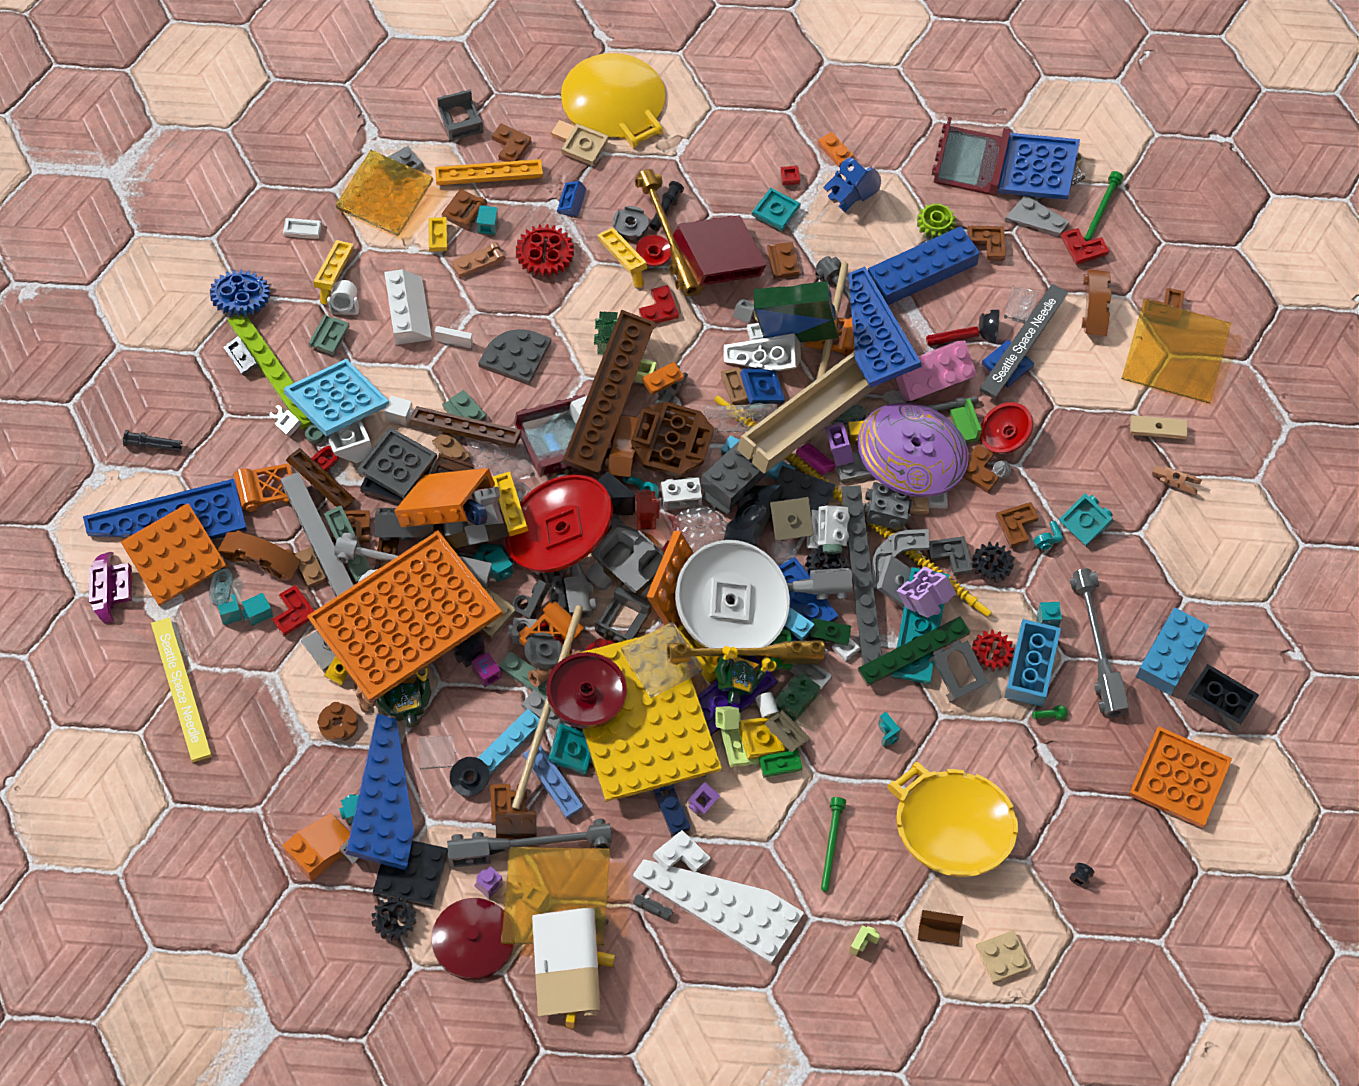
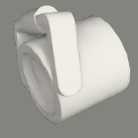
[327,280,359,315]

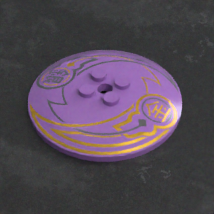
[858,403,969,497]

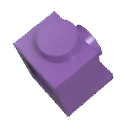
[687,782,720,815]
[474,866,503,899]

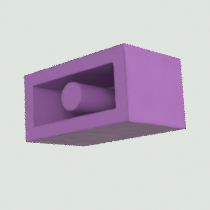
[825,422,854,467]

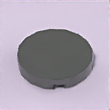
[524,632,563,670]

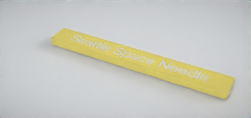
[151,617,212,763]

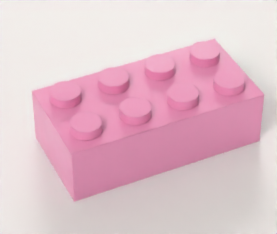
[896,341,977,401]

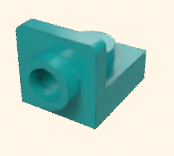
[878,712,901,747]

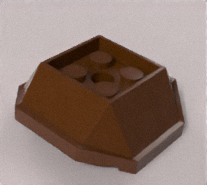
[631,401,714,478]

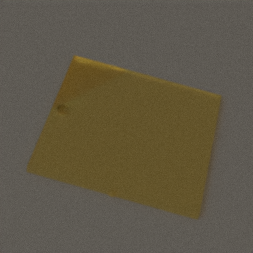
[1121,299,1231,404]
[501,847,610,946]

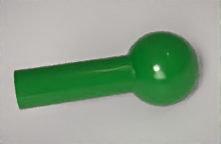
[1032,705,1068,720]

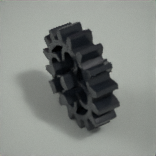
[972,542,1014,583]
[805,546,847,578]
[371,896,417,942]

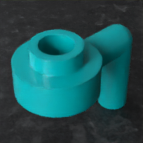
[623,476,659,502]
[1033,521,1063,550]
[472,544,502,561]

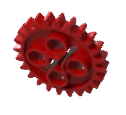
[516,224,574,277]

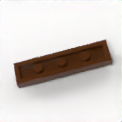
[286,448,355,510]

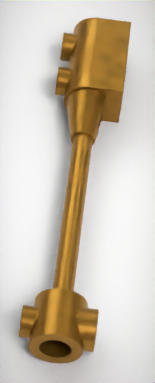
[635,169,705,296]
[666,641,825,665]

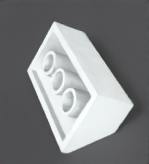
[384,269,432,345]

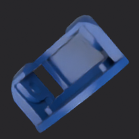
[823,157,881,212]

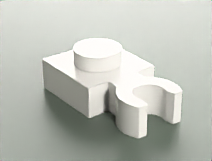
[269,405,302,437]

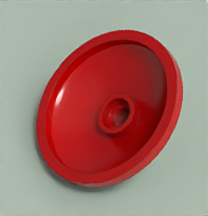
[980,402,1034,454]

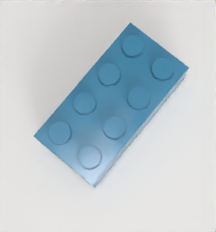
[1136,607,1210,696]
[1004,619,1061,707]

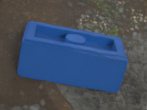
[557,181,586,216]

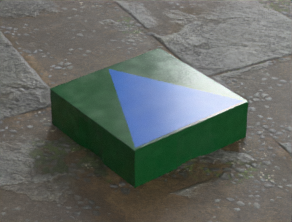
[753,281,839,342]

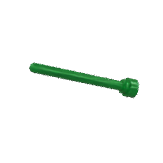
[1084,171,1124,242]
[821,797,847,892]

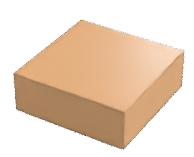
[551,120,575,142]

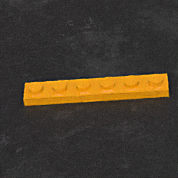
[435,159,543,185]

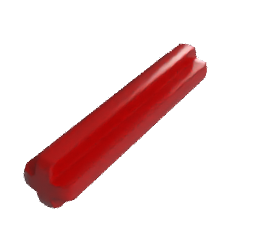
[926,326,979,346]

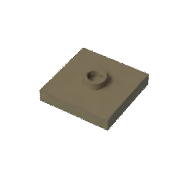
[770,497,814,540]

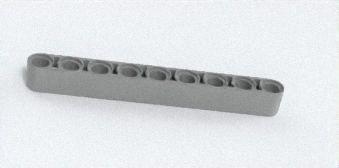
[280,472,354,597]

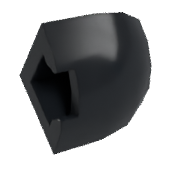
[978,310,1000,344]

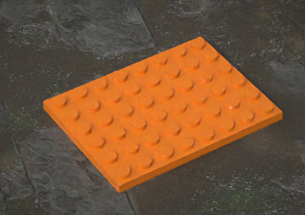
[307,531,503,703]

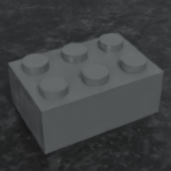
[700,441,766,510]

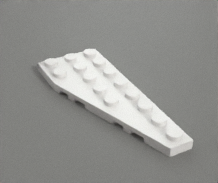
[632,859,804,965]

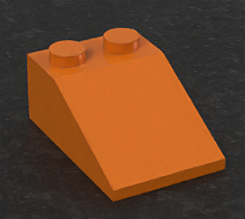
[282,813,350,882]

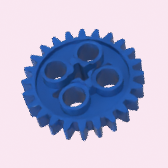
[210,269,270,317]

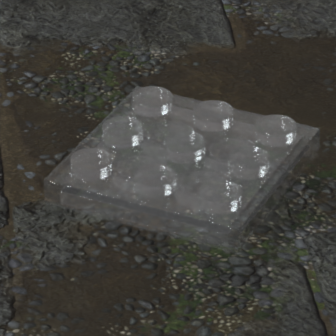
[465,426,535,490]
[621,622,703,698]

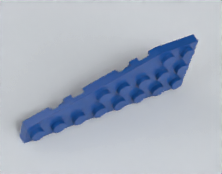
[848,267,922,388]
[83,479,247,540]
[345,714,414,870]

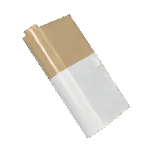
[532,908,601,1016]

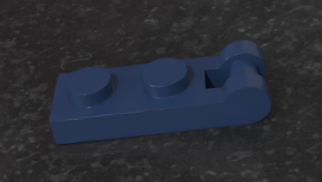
[652,784,690,836]

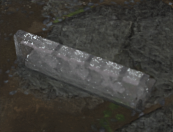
[702,404,779,433]

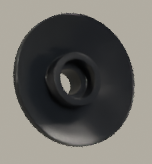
[449,757,490,796]

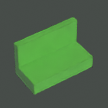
[950,398,981,444]

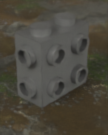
[864,482,912,531]

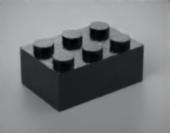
[1184,664,1259,734]

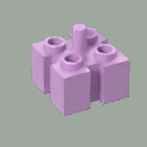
[897,567,956,618]

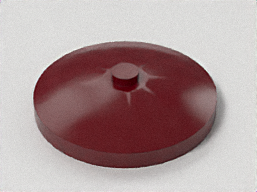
[546,652,627,729]
[431,898,515,980]

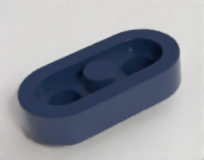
[459,499,487,525]

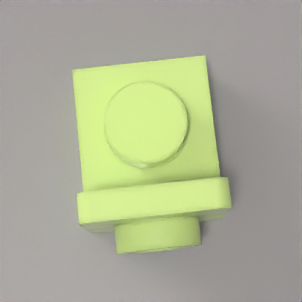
[849,925,881,956]

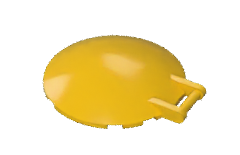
[561,53,665,148]
[887,762,1018,877]

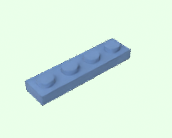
[523,745,583,819]

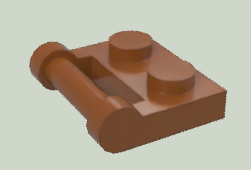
[441,188,488,230]

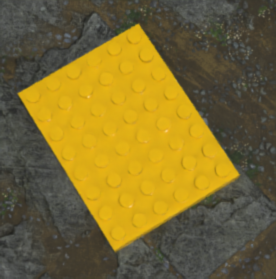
[568,628,722,802]

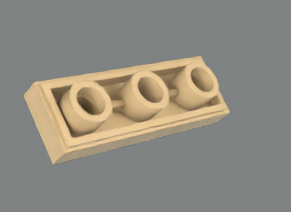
[1130,415,1187,439]

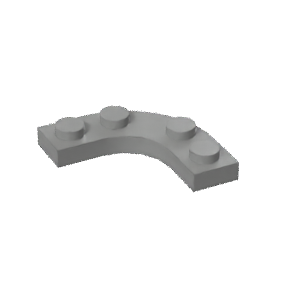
[872,529,930,589]

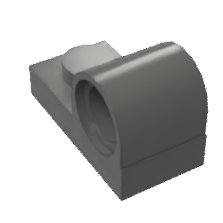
[513,580,551,619]

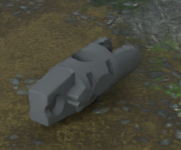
[654,365,688,404]
[545,570,567,609]

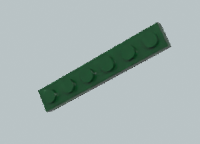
[858,616,970,687]

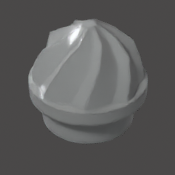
[993,460,1012,479]

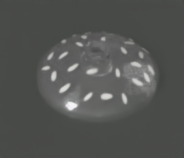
[671,505,727,553]

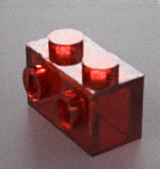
[636,490,660,530]

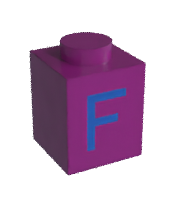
[471,652,501,688]

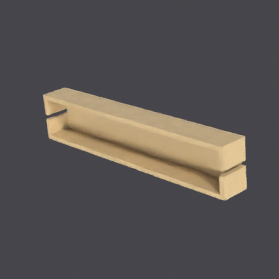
[737,351,882,474]

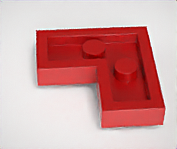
[1061,228,1109,265]
[639,285,679,324]
[272,585,314,637]

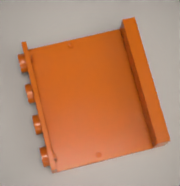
[394,468,495,527]

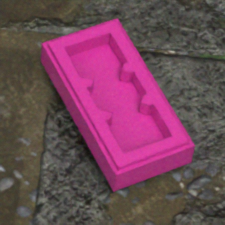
[796,443,836,475]

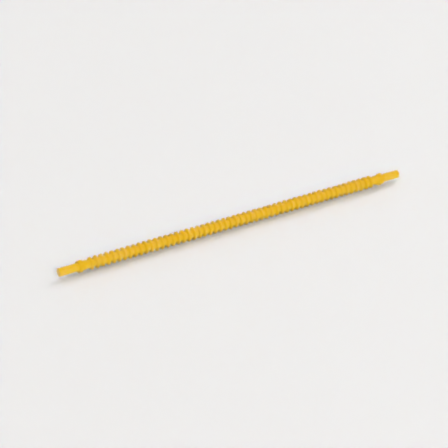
[714,395,992,618]

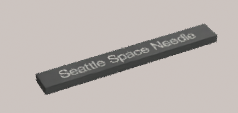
[979,284,1068,399]

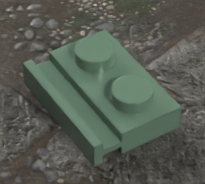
[309,314,350,356]
[442,390,486,421]

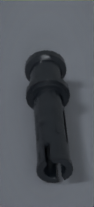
[649,181,684,231]
[123,430,182,452]

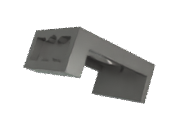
[437,90,483,141]
[594,586,652,643]
[929,640,989,702]

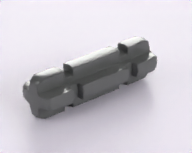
[633,894,673,920]

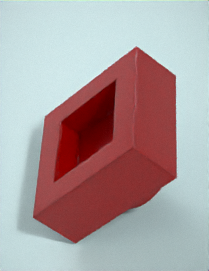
[780,166,800,186]

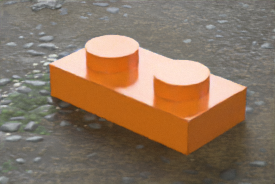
[818,132,853,167]
[642,362,684,395]

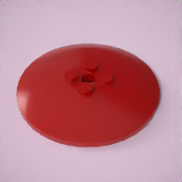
[505,475,613,573]

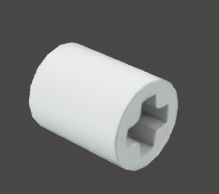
[755,692,779,718]

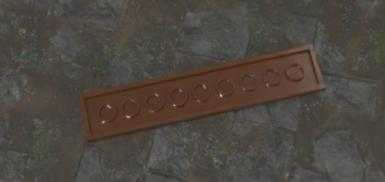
[561,309,656,476]

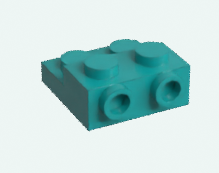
[1058,493,1114,547]

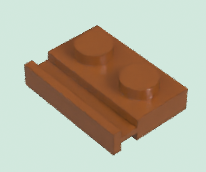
[767,242,799,279]

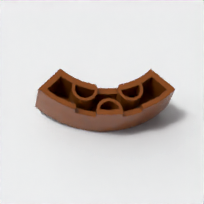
[1081,269,1111,336]
[605,415,639,477]
[217,531,301,581]

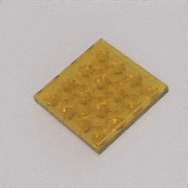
[335,150,433,237]

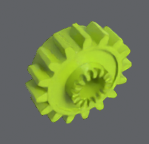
[917,203,956,239]

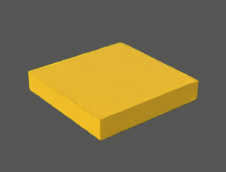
[738,716,786,759]

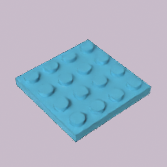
[284,359,389,436]

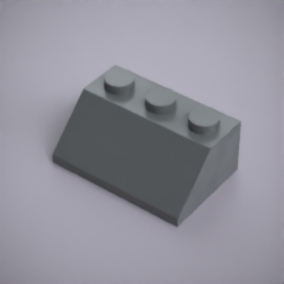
[375,508,434,540]

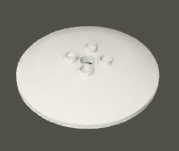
[675,540,790,648]

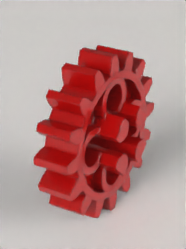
[972,629,1014,672]

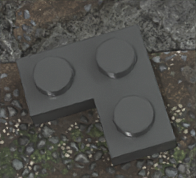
[928,536,973,576]

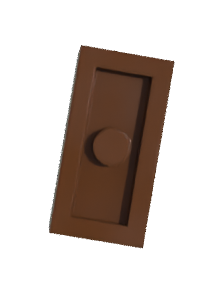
[917,910,963,946]

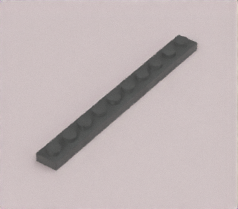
[841,485,882,665]

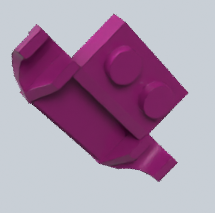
[89,551,132,624]

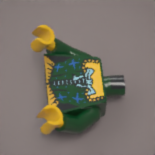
[715,646,777,705]
[376,666,432,727]

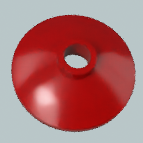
[636,235,671,266]

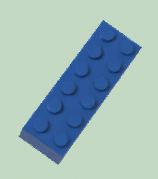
[868,226,980,305]

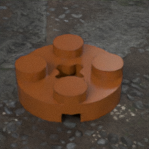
[317,702,358,742]

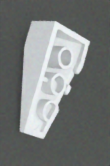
[724,334,801,371]
[329,420,372,463]

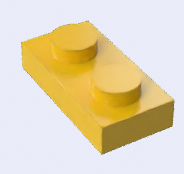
[428,217,447,252]

